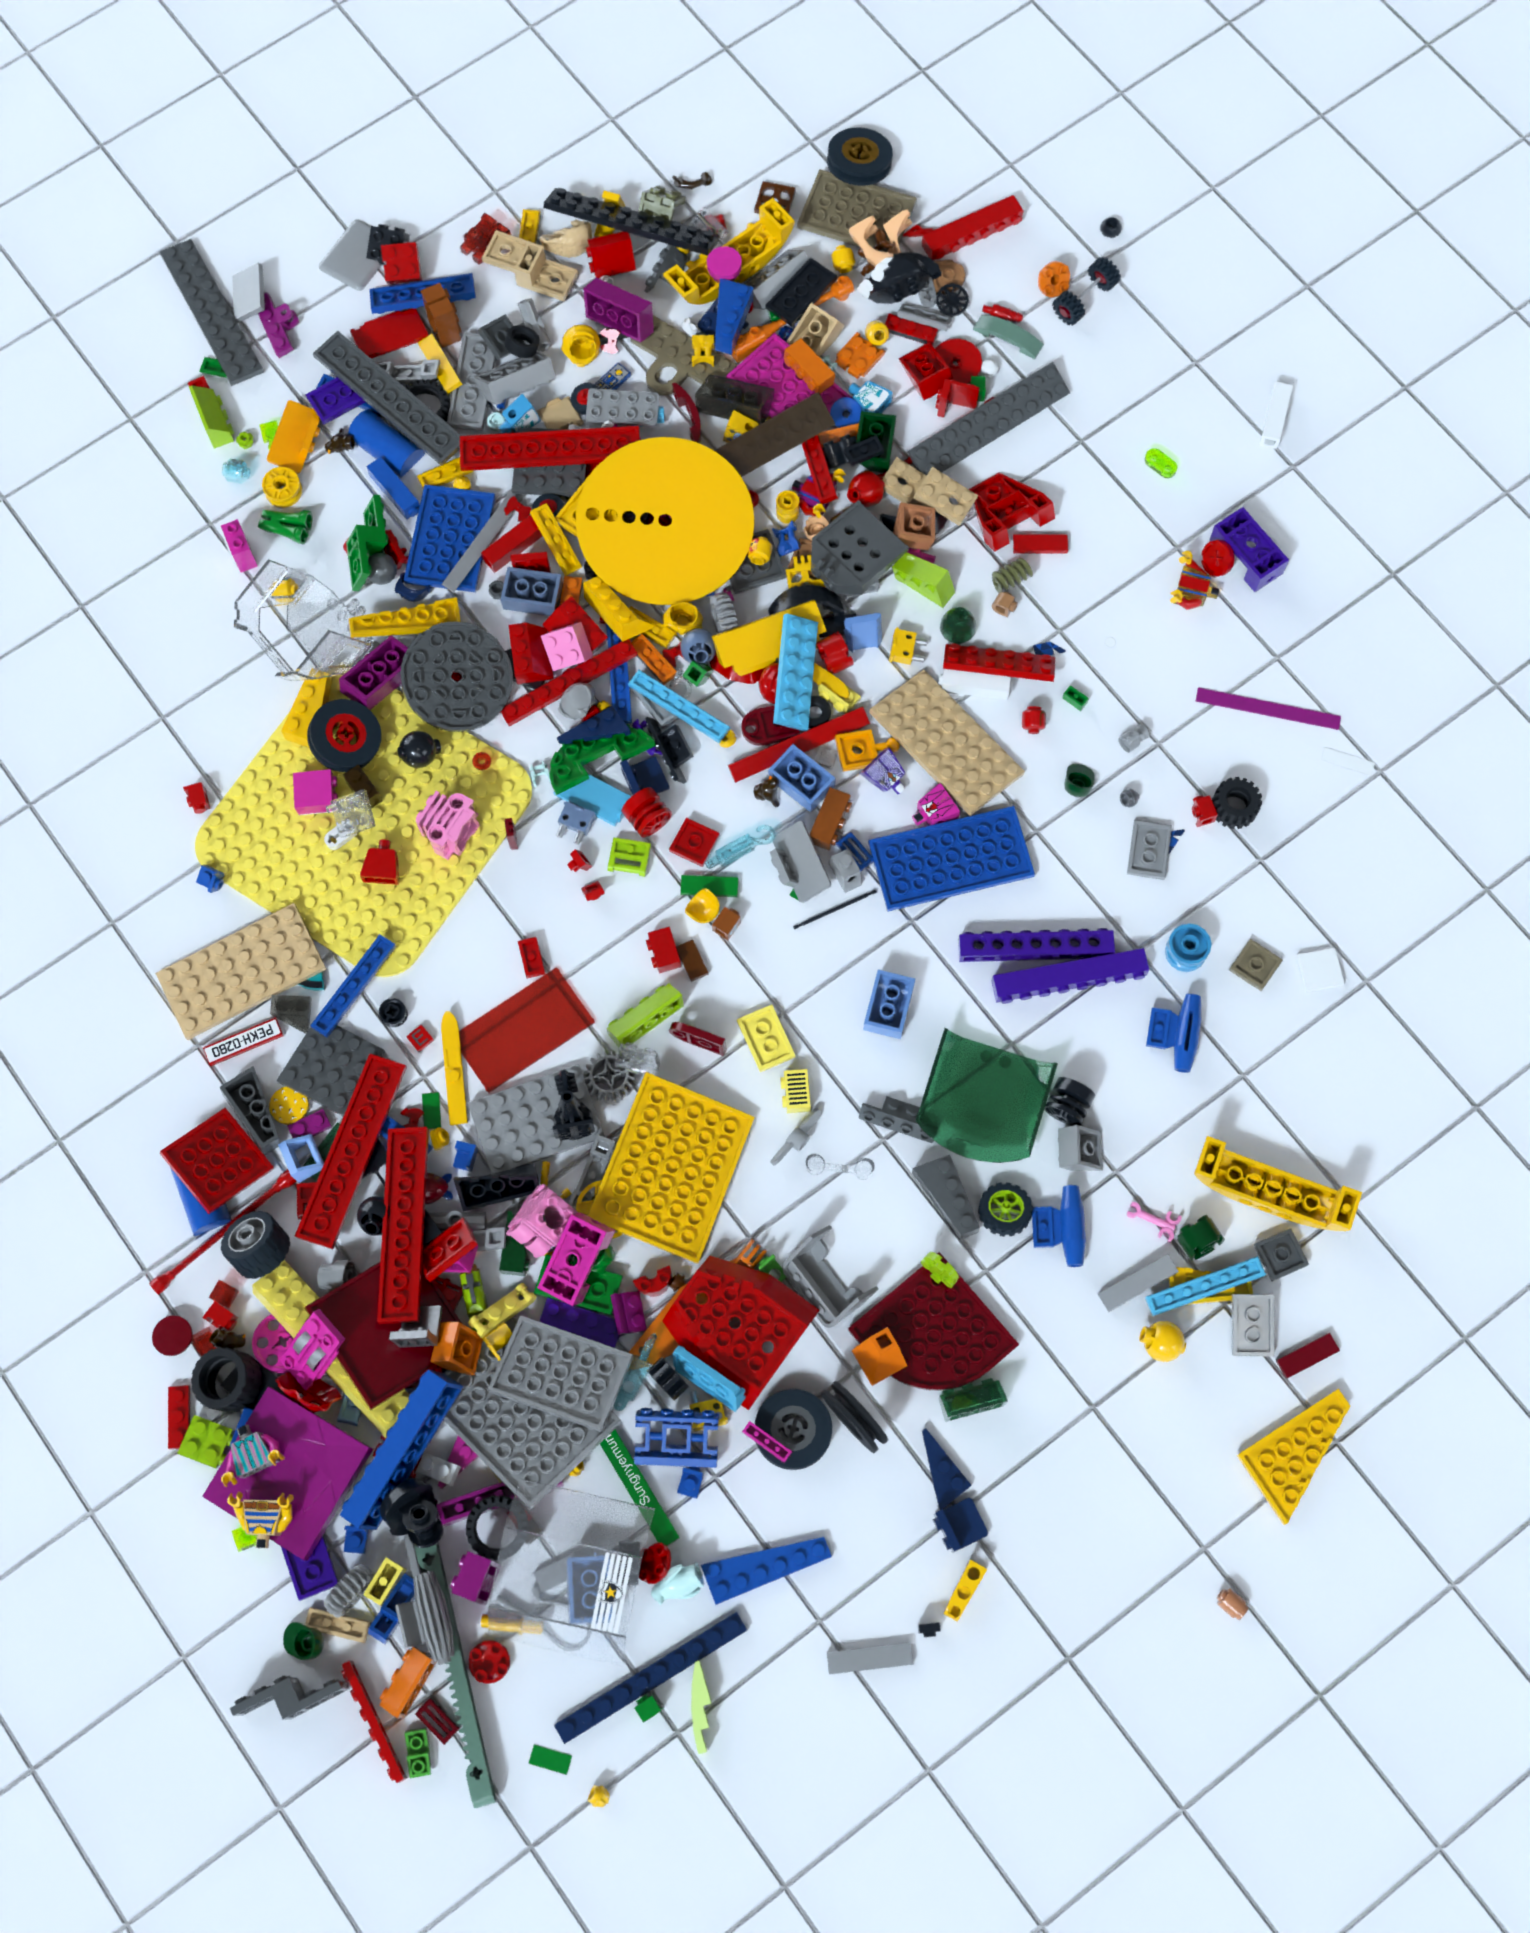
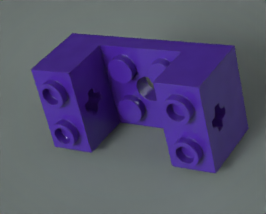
[1209,507,1289,592]

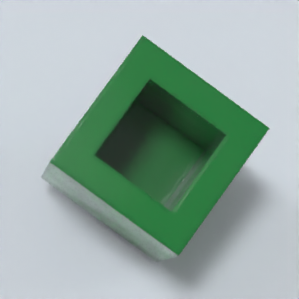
[683,660,714,687]

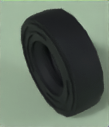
[808,696,831,728]

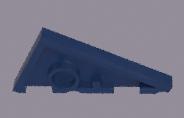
[556,706,631,744]
[922,1428,972,1510]

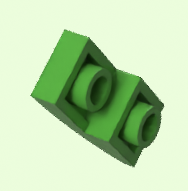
[405,1727,431,1778]

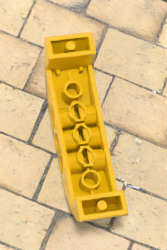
[663,198,795,305]
[1194,1136,1362,1231]

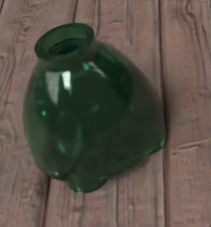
[939,607,976,645]

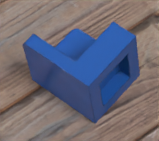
[453,1141,478,1172]

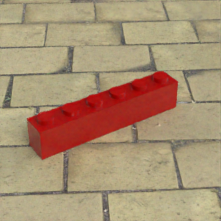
[921,195,1023,260]

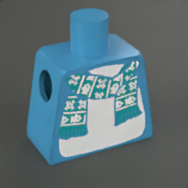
[848,381,893,414]
[498,394,541,434]

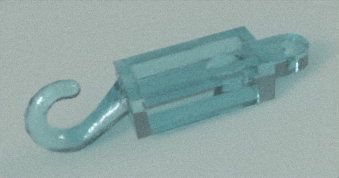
[705,825,776,869]
[614,1334,657,1411]

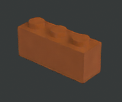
[809,787,853,851]

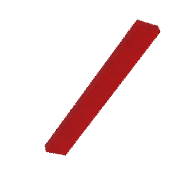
[727,706,870,783]

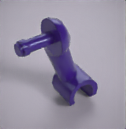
[632,719,662,756]

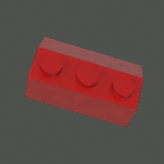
[542,596,608,665]
[508,622,554,684]

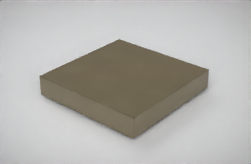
[1229,939,1283,991]

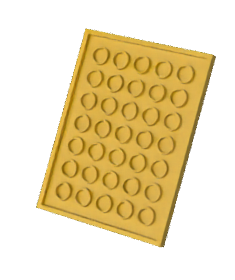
[588,1072,755,1264]

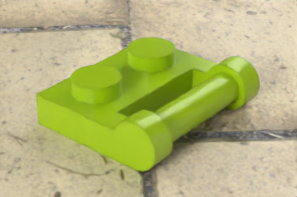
[607,837,651,877]

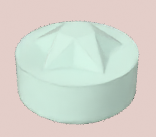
[487,412,505,431]

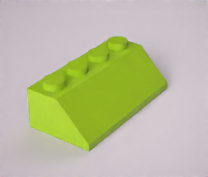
[606,984,684,1051]

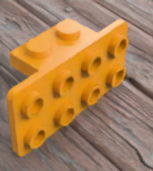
[266,400,321,474]

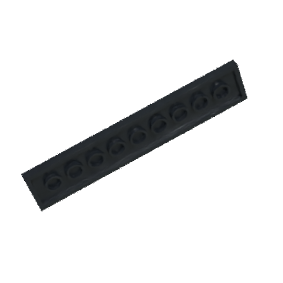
[543,188,719,256]

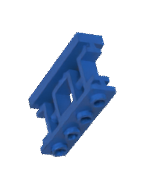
[634,1408,719,1468]

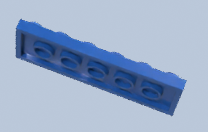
[369,273,476,314]

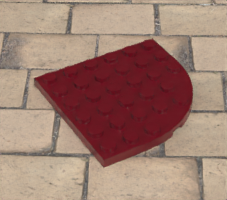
[847,1252,1019,1391]

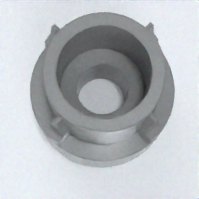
[317,1260,357,1291]

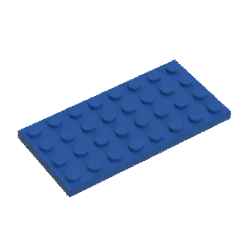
[868,806,1035,912]

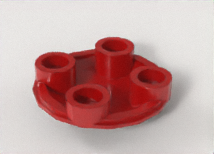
[639,1543,672,1584]
[468,1640,510,1684]

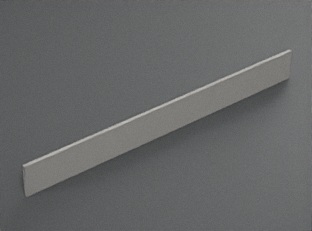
[442,489,526,593]

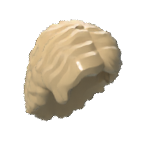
[539,219,592,258]

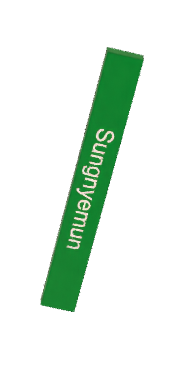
[600,1430,680,1546]

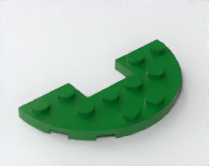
[549,724,656,795]

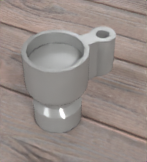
[1118,725,1149,753]

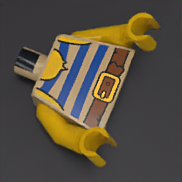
[227,1492,294,1548]

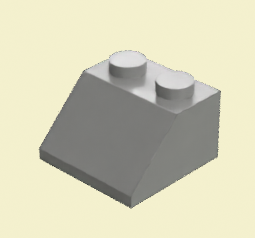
[1058,1125,1103,1171]

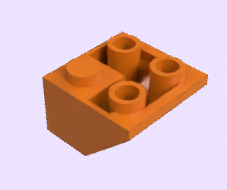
[851,1327,907,1386]

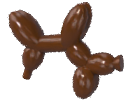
[857,228,894,277]

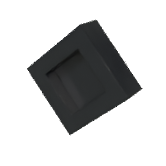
[917,1622,941,1638]

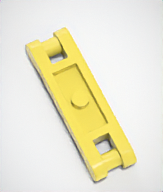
[468,1283,537,1338]

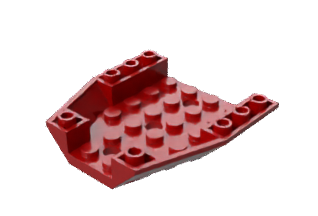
[662,1256,820,1411]

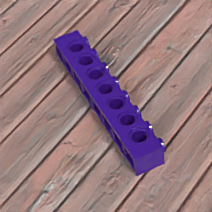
[958,928,1115,962]

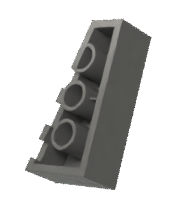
[220,1066,281,1156]
[912,1155,980,1240]

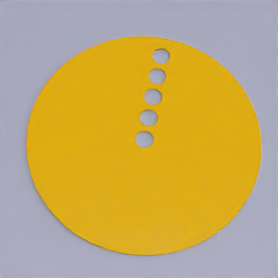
[576,437,754,605]

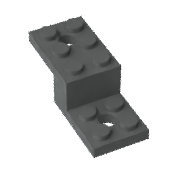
[230,1676,349,1720]

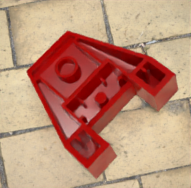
[969,473,1055,552]

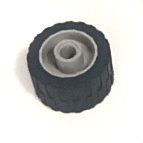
[221,1211,290,1279]

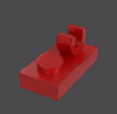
[383,529,409,570]

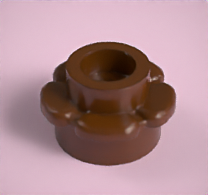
[669,1273,686,1292]

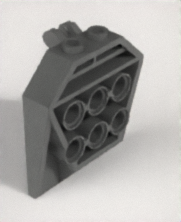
[811,500,909,595]

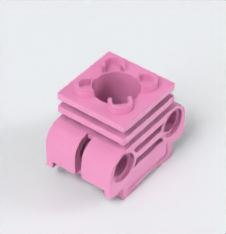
[416,791,480,860]
[506,1184,579,1258]

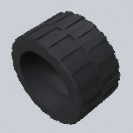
[191,1347,262,1413]

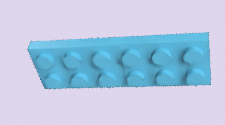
[773,613,818,731]

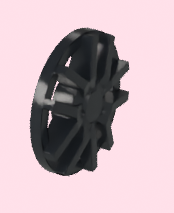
[936,283,969,317]

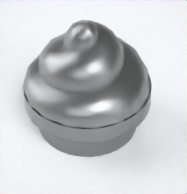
[1120,788,1139,808]

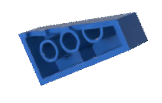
[715,278,754,355]

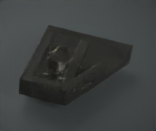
[270,995,312,1034]

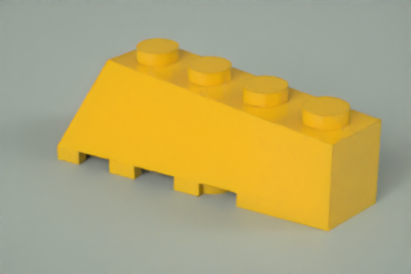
[583,576,654,641]

